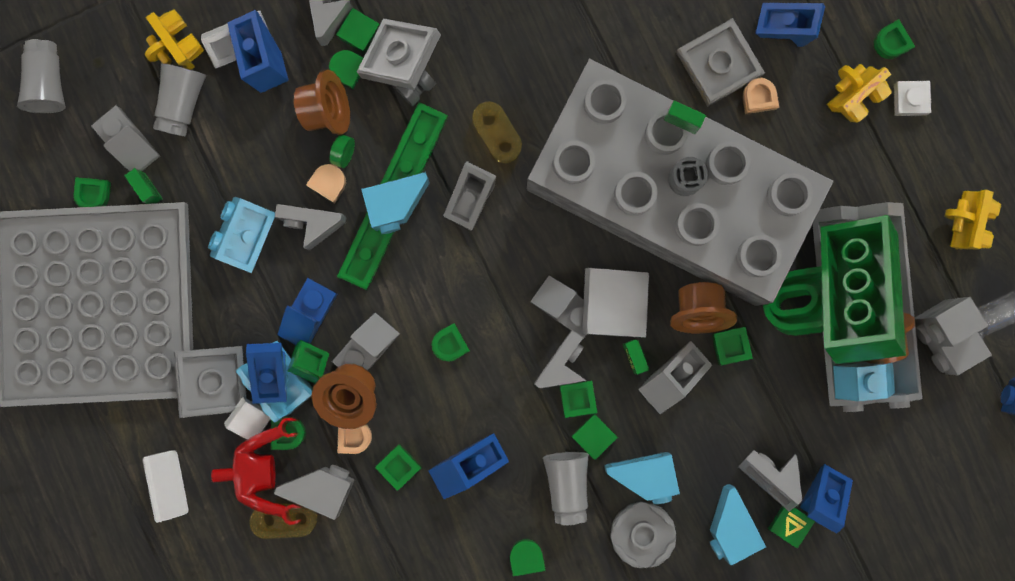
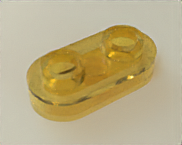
[473,102,522,163]
[250,502,318,539]

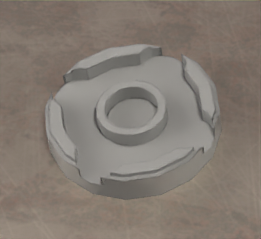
[610,501,676,568]

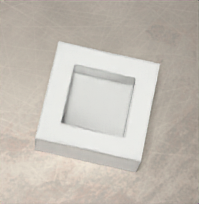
[224,397,271,439]

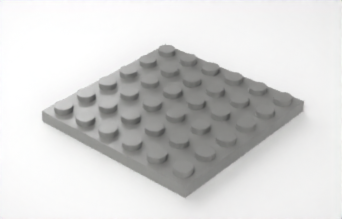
[0,202,193,407]

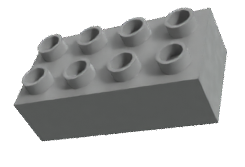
[527,58,833,306]

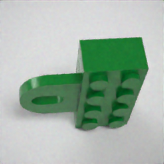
[763,215,906,364]

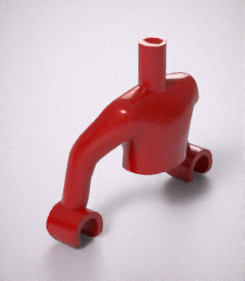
[211,418,302,525]

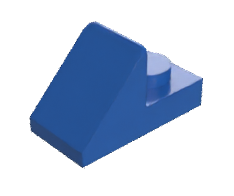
[756,3,825,47]
[277,278,338,345]
[246,343,287,404]
[800,464,853,534]

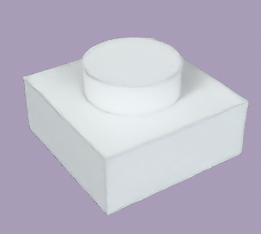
[894,81,931,116]

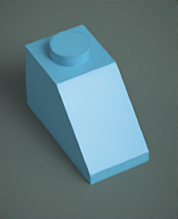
[361,172,429,234]
[833,362,895,401]
[604,452,680,504]
[710,484,766,565]

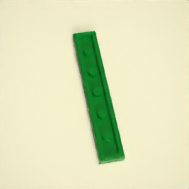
[337,102,448,291]

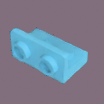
[208,197,275,273]

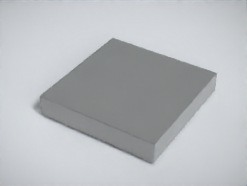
[357,18,441,90]
[676,18,765,107]
[582,268,649,337]
[174,346,246,418]

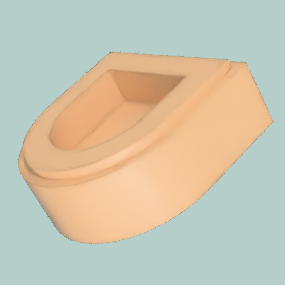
[742,78,779,114]
[306,164,346,204]
[337,424,372,454]

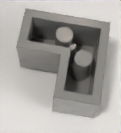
[915,297,992,375]

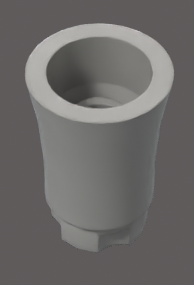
[17,39,66,113]
[153,63,206,137]
[543,452,589,525]

